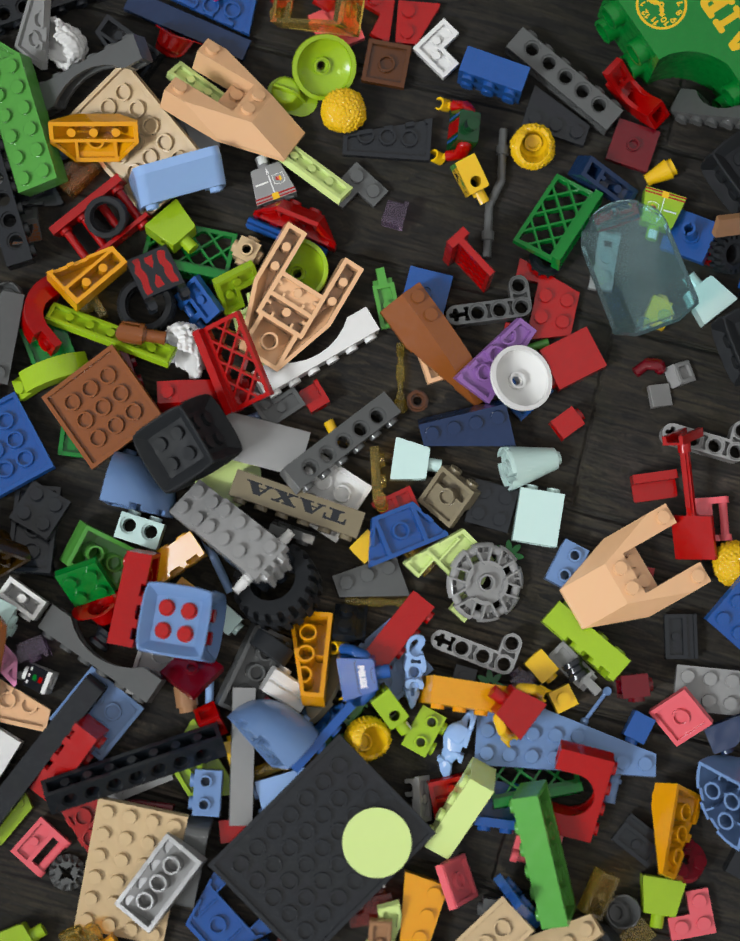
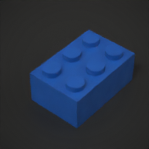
[457,46,530,104]

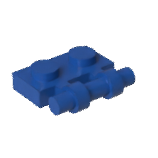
[174,274,225,328]

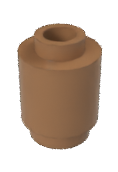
[173,687,199,714]

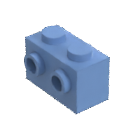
[543,538,589,588]
[188,768,224,817]

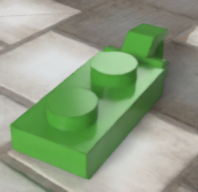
[372,267,397,330]

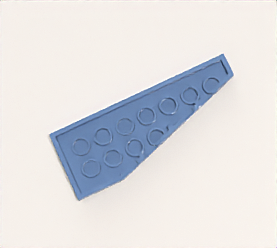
[474,709,656,778]

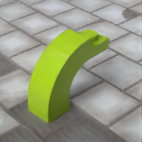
[11,351,88,401]

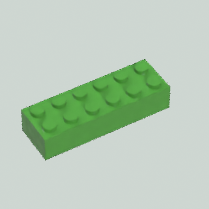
[0,52,68,197]
[509,779,577,929]

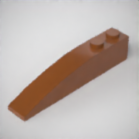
[379,282,483,406]

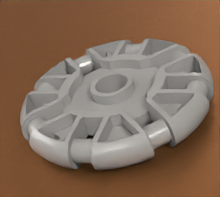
[446,542,523,623]

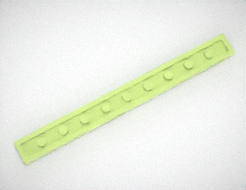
[166,61,353,205]

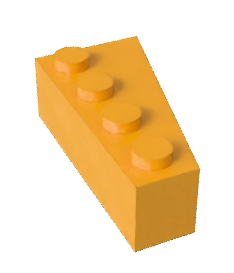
[291,611,334,707]

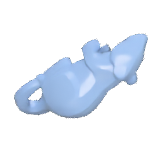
[402,634,426,709]
[437,710,477,777]

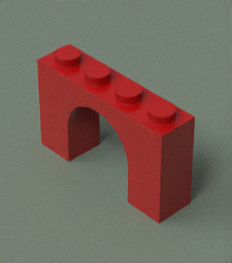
[552,739,618,843]

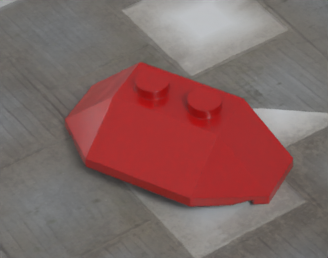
[253,199,336,253]

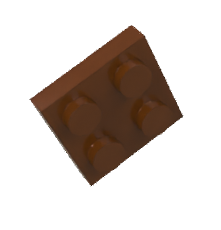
[361,38,412,90]

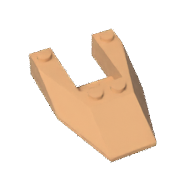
[160,38,305,162]
[239,222,364,372]
[559,503,711,629]

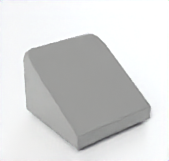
[664,360,696,389]
[647,383,673,409]

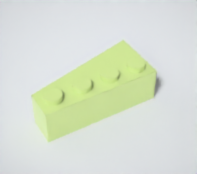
[424,757,496,859]

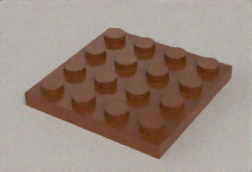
[41,344,162,470]

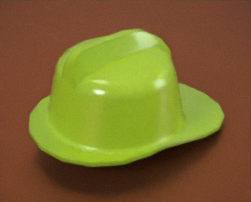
[267,76,318,117]

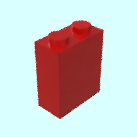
[538,326,607,392]

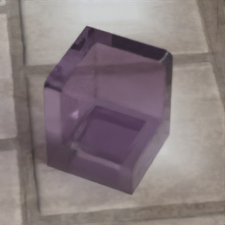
[381,200,409,231]

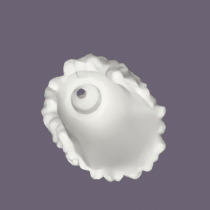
[48,16,89,71]
[165,321,205,380]

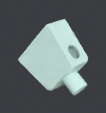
[684,272,737,328]
[390,437,442,481]

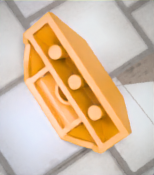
[48,114,139,162]

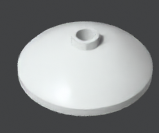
[490,345,552,411]

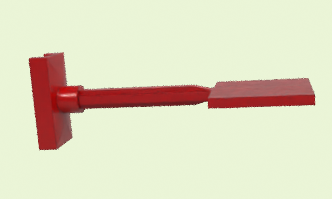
[662,427,718,560]

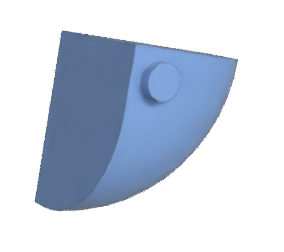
[100,449,176,519]
[227,699,318,769]
[696,755,740,851]

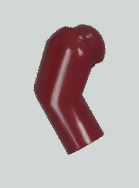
[632,357,666,377]

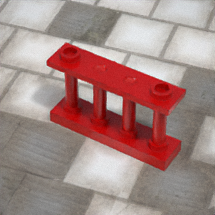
[48,173,153,259]

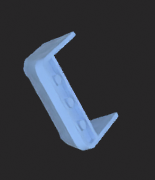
[128,145,226,213]

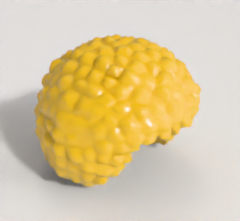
[321,87,366,133]
[510,123,555,171]
[712,540,740,586]
[343,715,392,762]

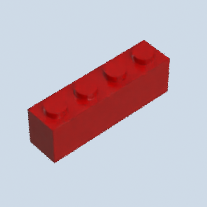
[366,590,435,669]

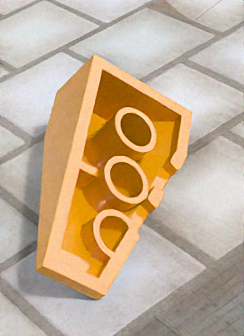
[651,783,701,879]

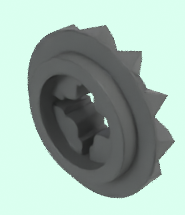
[49,854,85,891]

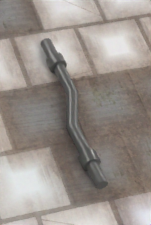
[481,128,509,258]

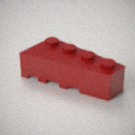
[107,548,161,648]
[30,714,109,801]

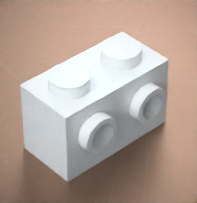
[0,576,51,622]

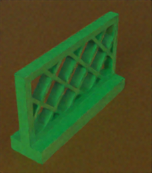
[513,174,604,271]
[143,217,238,285]
[491,767,583,810]

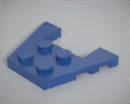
[185,872,272,941]

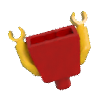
[488,683,551,748]

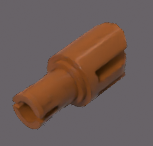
[115,321,167,346]

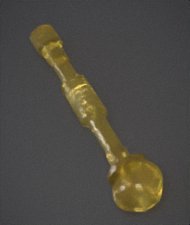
[394,343,408,414]
[345,596,408,607]

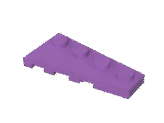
[453,318,537,404]

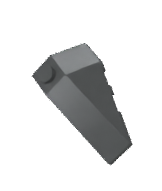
[0,290,25,385]

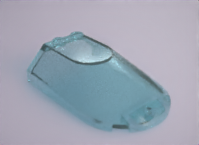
[581,199,699,337]

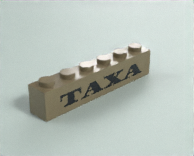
[229,469,366,542]

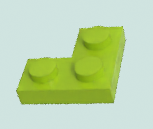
[212,260,257,316]

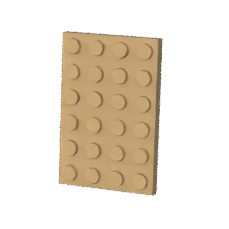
[70,68,200,216]
[74,797,189,941]

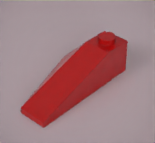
[157,379,250,413]

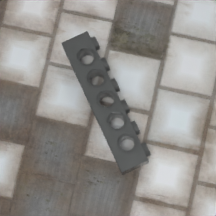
[504,27,624,135]
[279,391,401,495]

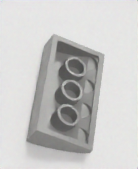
[226,413,311,472]
[114,832,207,933]

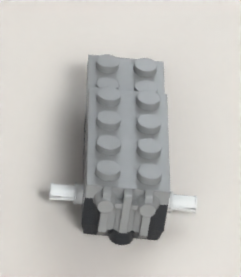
[169,479,295,595]

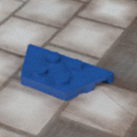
[368,502,449,568]
[291,700,356,773]
[493,873,541,929]

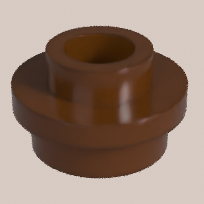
[406,390,429,412]

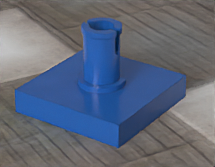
[662,209,715,266]

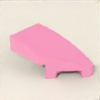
[0,644,18,687]

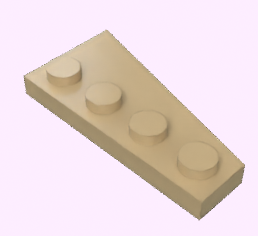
[524,914,605,941]

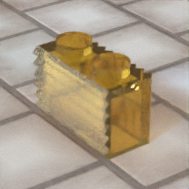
[577,866,620,921]

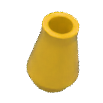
[643,158,678,187]

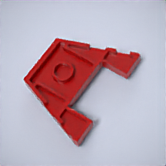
[312,0,395,42]
[504,259,580,340]

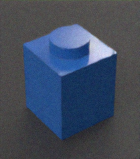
[621,710,656,746]

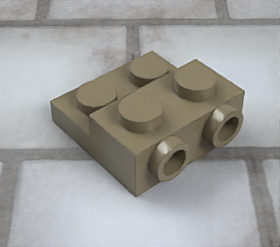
[417,464,482,528]

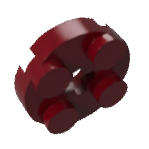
[672,838,707,883]

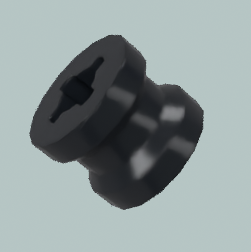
[88,625,110,653]
[561,656,589,683]

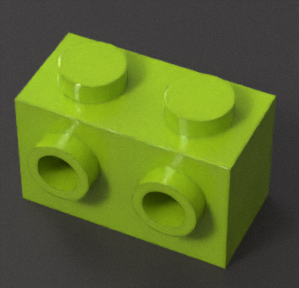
[401,704,448,758]

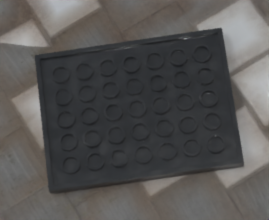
[208,734,436,941]

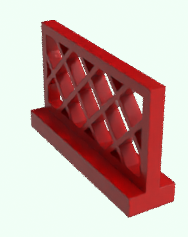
[443,226,495,293]
[192,310,274,415]

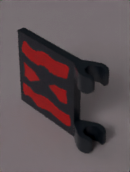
[126,244,190,315]

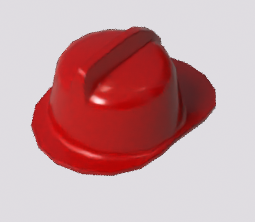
[155,25,203,58]
[72,591,118,626]

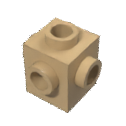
[231,235,264,266]

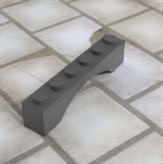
[39,33,153,118]
[669,88,740,130]
[38,604,167,704]

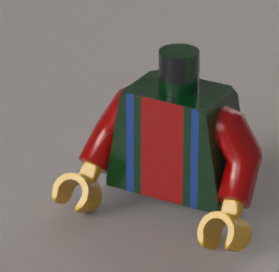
[430,97,481,165]

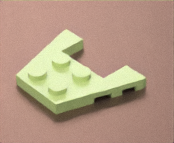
[402,528,494,623]

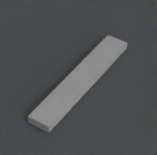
[229,687,256,826]

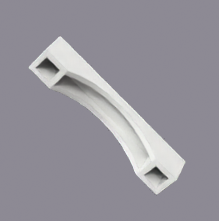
[251,307,380,399]

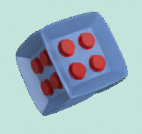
[136,581,226,663]

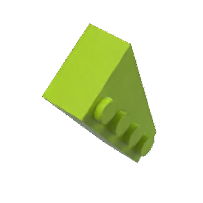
[540,601,631,681]

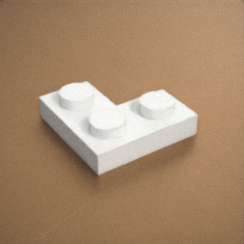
[413,18,459,80]

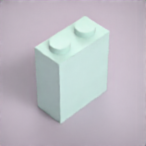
[511,484,565,548]

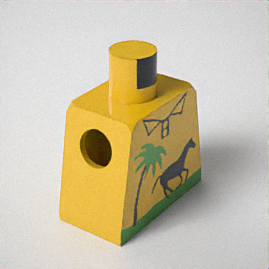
[450,153,490,206]

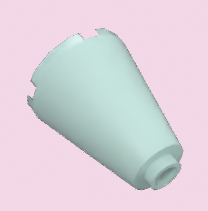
[497,446,562,491]

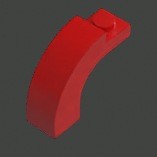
[602,57,670,130]
[20,276,62,356]

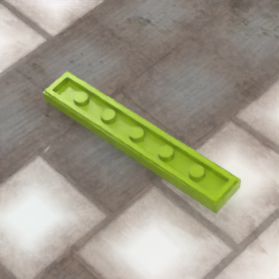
[44,302,177,368]

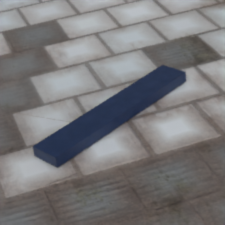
[123,0,252,62]

